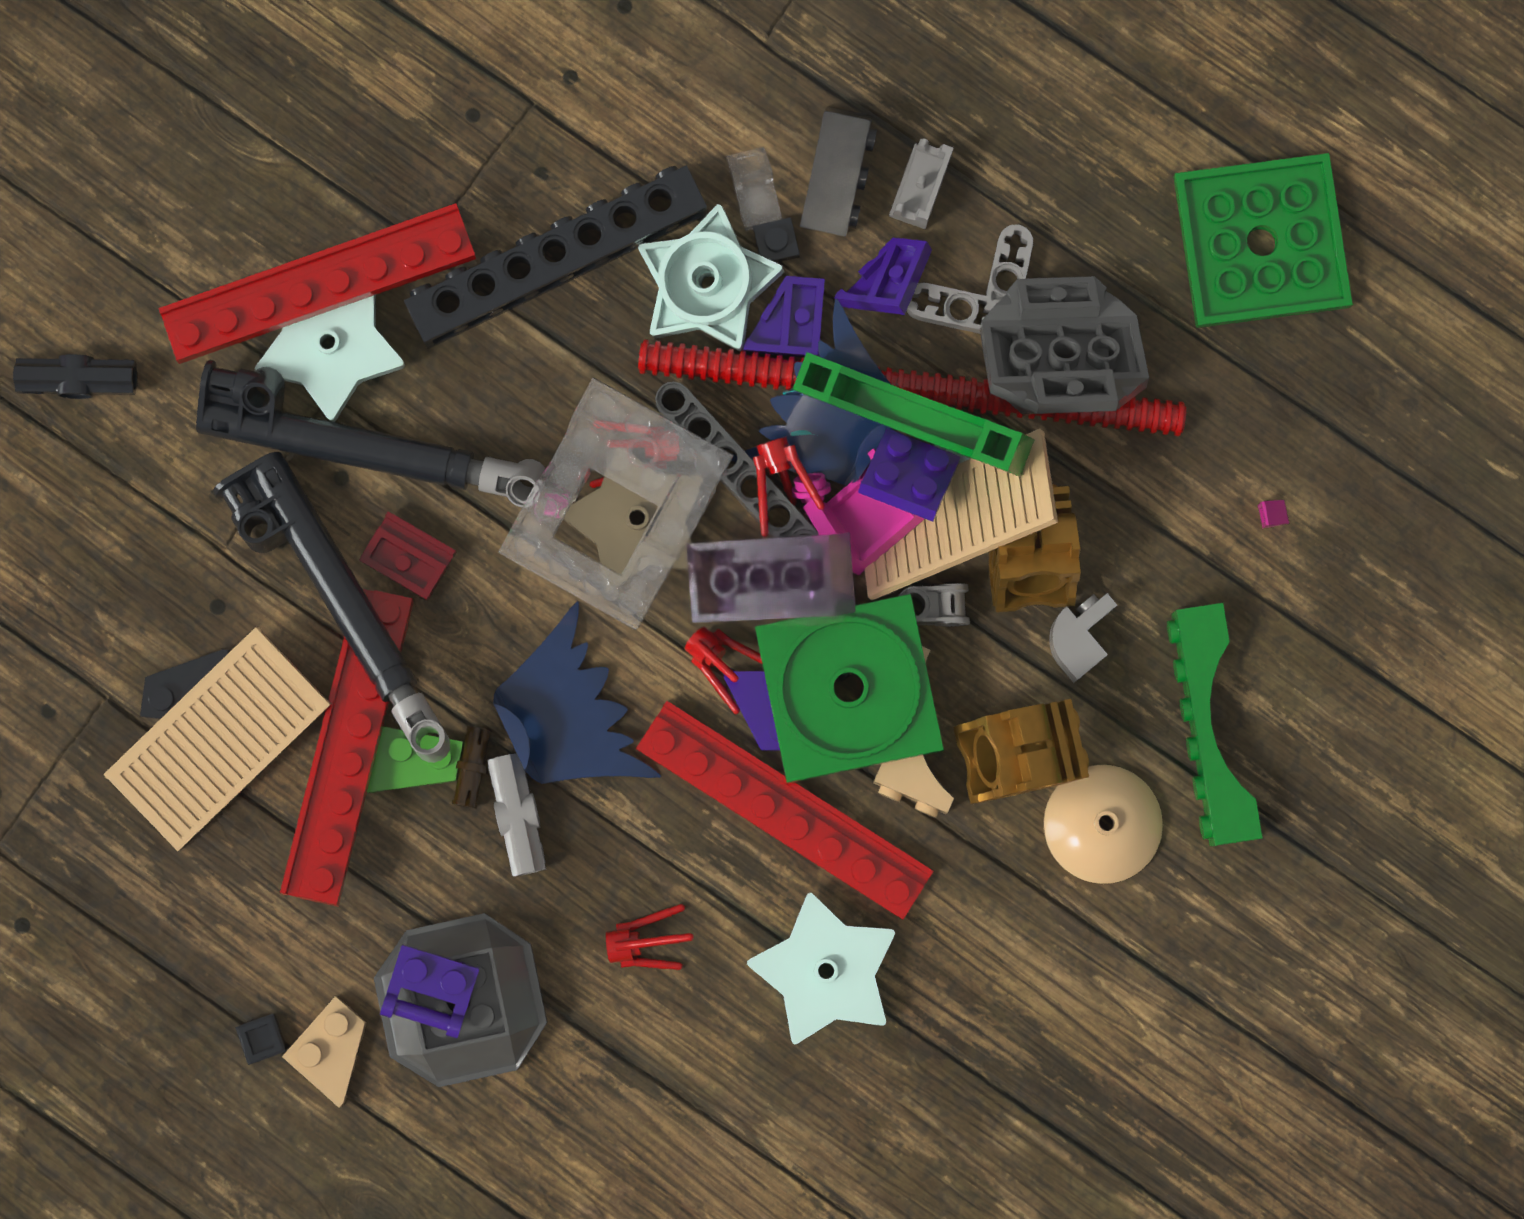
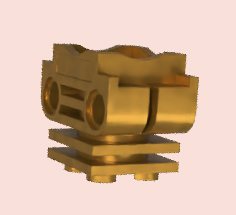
[989,484,1081,612]
[953,699,1089,804]

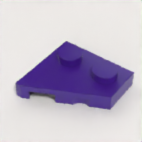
[834,237,932,315]
[743,276,825,357]
[724,671,780,751]

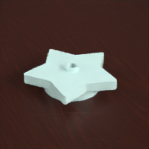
[638,205,784,351]
[255,295,405,422]
[747,893,895,1044]

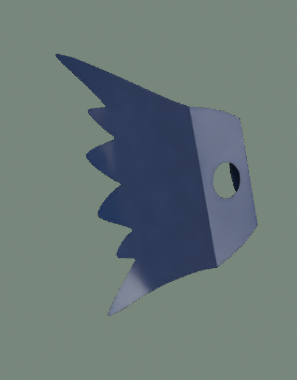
[729,299,893,485]
[493,601,661,784]

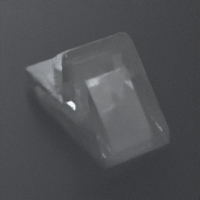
[726,147,782,231]

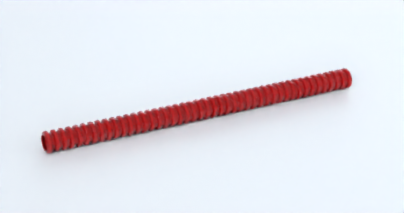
[638,339,1186,437]

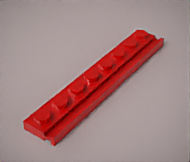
[158,203,476,364]
[280,588,414,907]
[636,701,934,920]

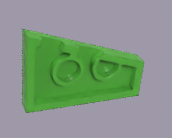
[367,727,464,793]

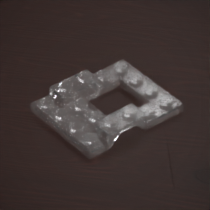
[498,378,734,630]

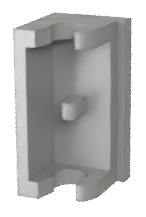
[889,139,954,229]

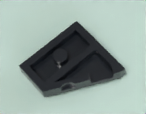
[140,649,230,719]

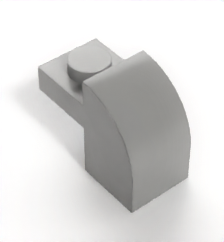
[1049,593,1117,683]

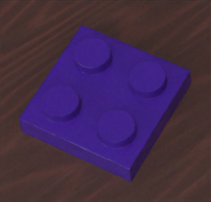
[858,428,961,522]

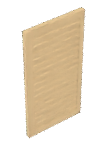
[865,429,1058,600]
[104,627,331,851]

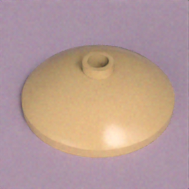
[1043,765,1163,884]

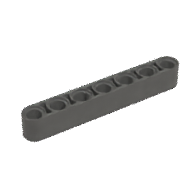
[655,381,849,595]

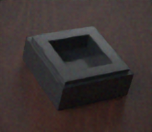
[235,1013,287,1065]

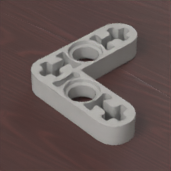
[907,225,1033,334]

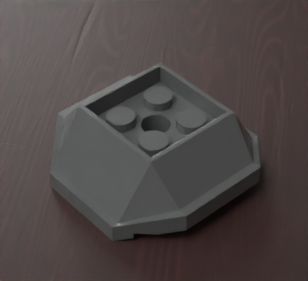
[980,276,1149,414]
[374,913,548,1087]

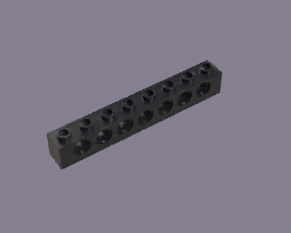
[404,165,708,349]

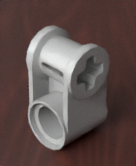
[897,584,970,627]

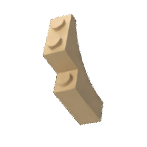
[873,646,954,818]

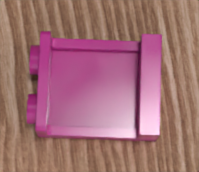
[803,448,924,575]

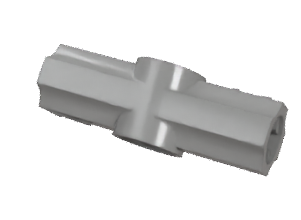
[488,753,547,877]

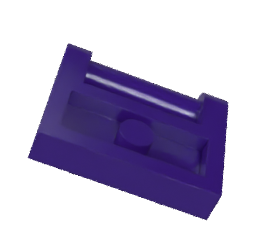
[380,944,480,1038]

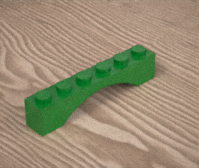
[793,352,1035,477]
[1167,603,1263,847]

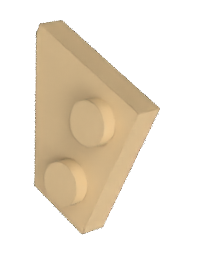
[282,996,367,1108]

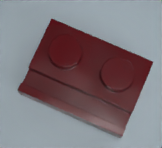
[359,511,457,601]

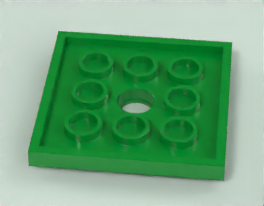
[1173,153,1353,328]
[755,594,944,783]

